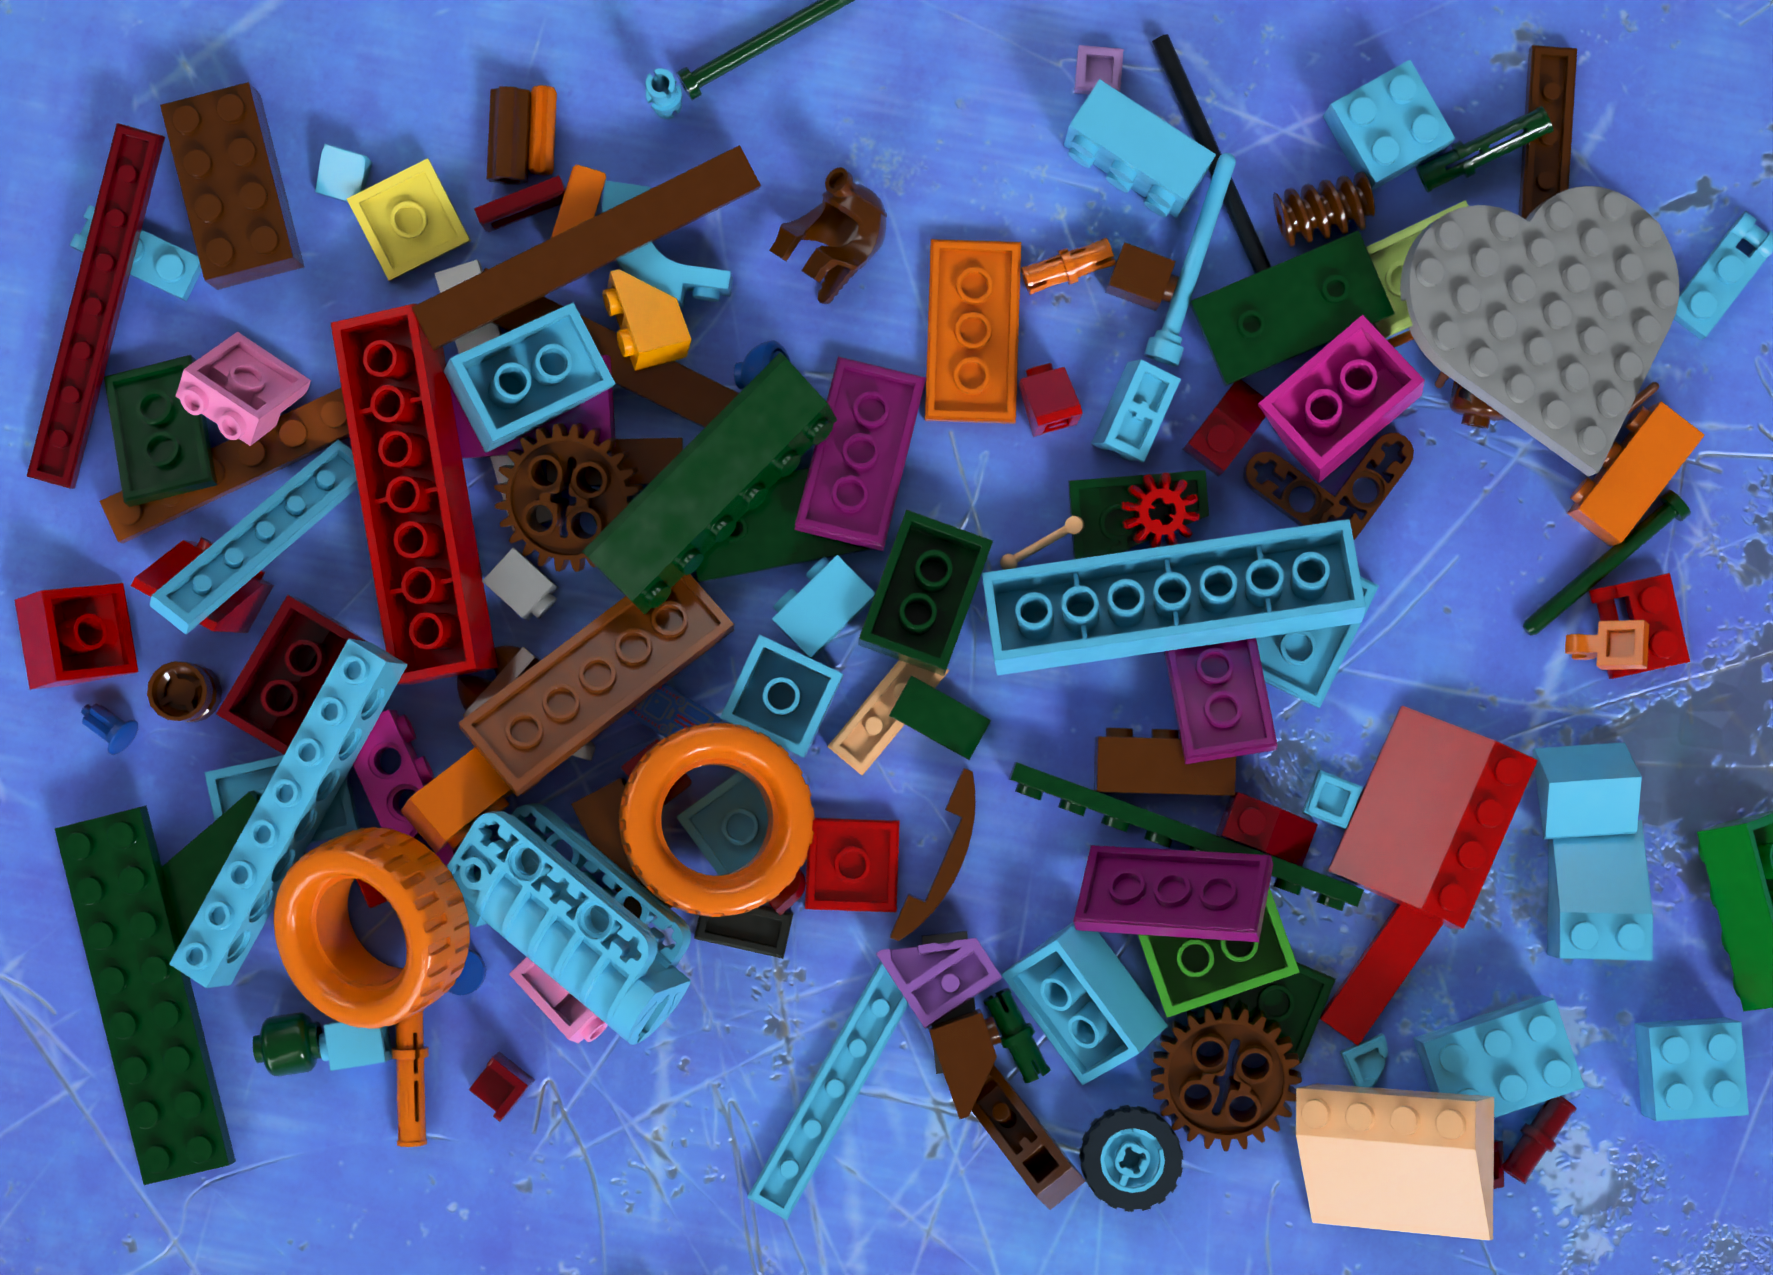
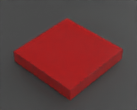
[805,818,900,912]

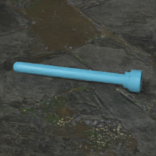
[1144,153,1236,366]

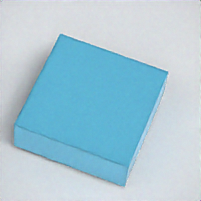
[1302,770,1362,829]

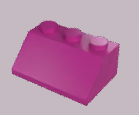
[1258,315,1425,483]

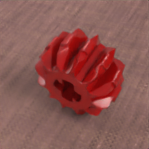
[1121,472,1200,548]

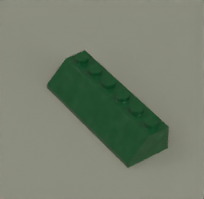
[582,353,837,615]

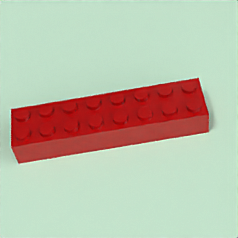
[331,303,498,685]

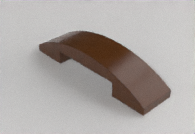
[890,768,976,941]

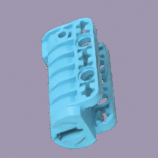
[447,803,691,1045]

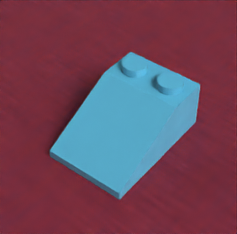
[443,302,616,453]
[1547,820,1653,961]

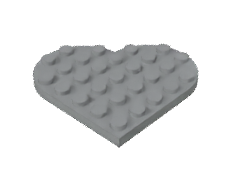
[1400,186,1679,477]

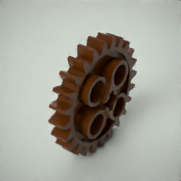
[494,422,644,572]
[1151,1001,1302,1151]

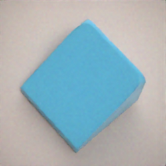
[315,144,373,202]

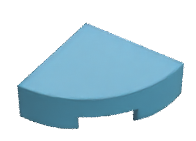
[1340,1033,1388,1088]

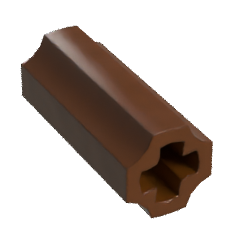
[486,86,531,185]

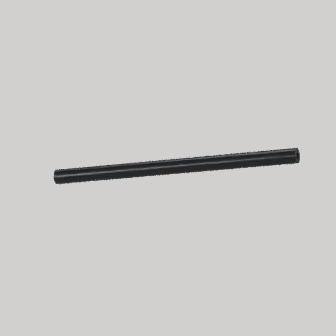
[1152,34,1271,274]

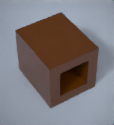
[1105,242,1179,311]

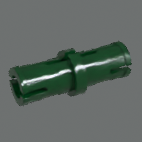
[983,988,1051,1083]

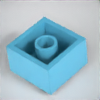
[1323,60,1455,191]
[720,634,844,758]
[1634,1017,1749,1121]

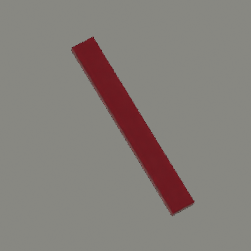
[27,123,165,489]

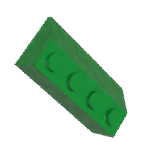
[1697,811,1773,1011]

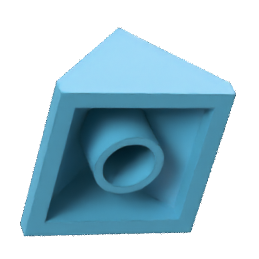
[1532,742,1642,839]

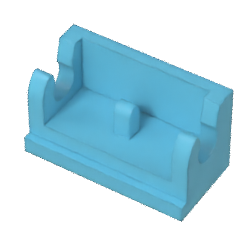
[1091,359,1181,462]

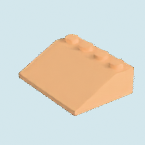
[1296,1083,1494,1240]

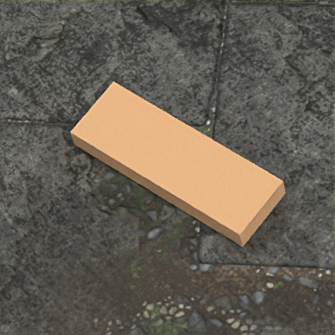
[827,660,949,776]

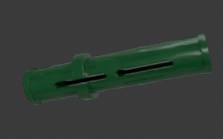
[1416,106,1554,192]

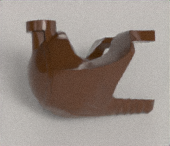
[769,167,887,304]

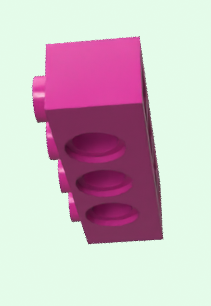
[353,709,459,867]

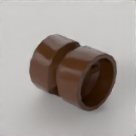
[147,661,222,722]

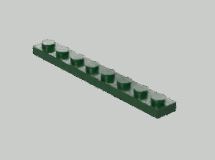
[1008,762,1364,911]

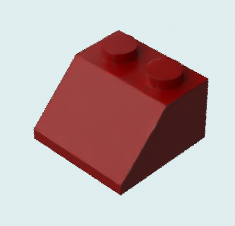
[14,583,138,690]

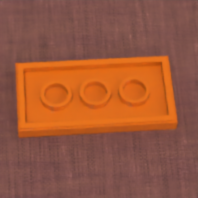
[925,239,1021,424]

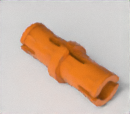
[1021,238,1116,295]

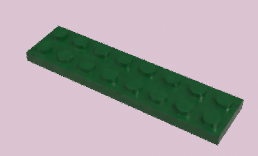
[55,805,236,1185]

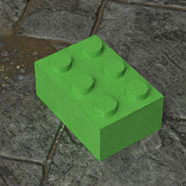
[1138,887,1300,1018]

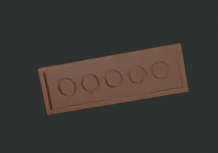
[458,574,734,797]

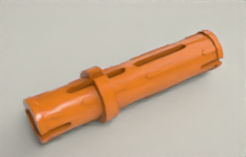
[391,1009,429,1147]

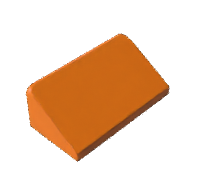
[551,164,606,238]

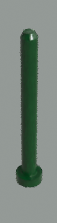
[676,0,855,100]
[1523,490,1691,636]

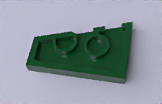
[1068,470,1209,559]

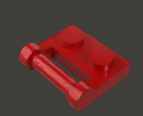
[1589,573,1690,679]

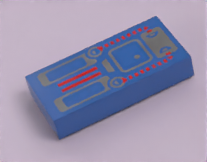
[626,684,723,737]

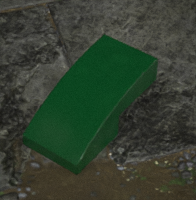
[889,676,991,760]

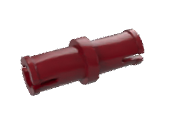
[1500,1096,1577,1184]

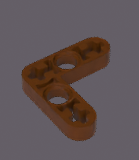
[1243,433,1414,540]

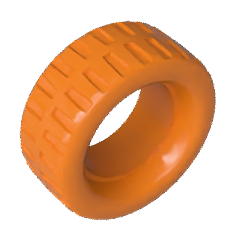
[619,723,815,917]
[273,827,470,1029]

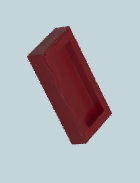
[474,175,566,232]

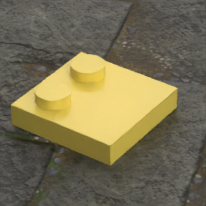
[347,158,471,281]

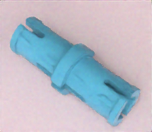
[645,68,682,119]

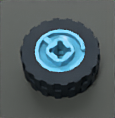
[1079,1105,1184,1212]

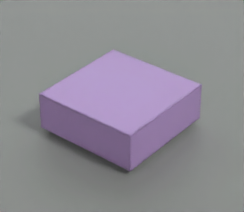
[1074,45,1124,95]

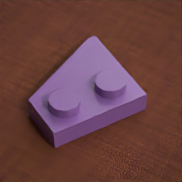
[876,938,1002,1029]

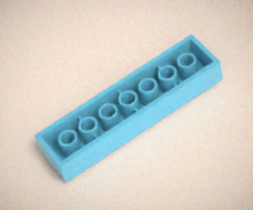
[982,519,1366,676]

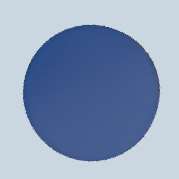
[448,949,486,995]

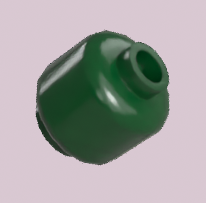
[253,1012,323,1076]

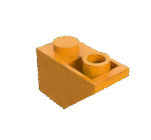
[602,269,691,371]

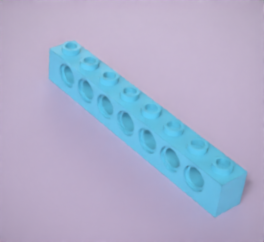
[169,639,408,988]

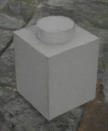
[482,548,559,620]

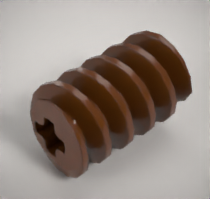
[1273,171,1375,247]

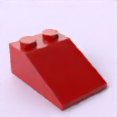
[130,537,274,633]

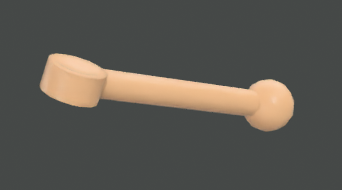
[1000,516,1084,570]

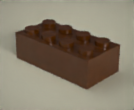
[160,82,304,290]

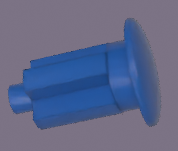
[81,703,138,755]

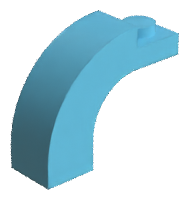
[602,181,733,308]

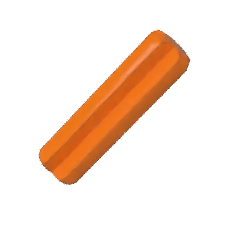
[528,85,557,176]

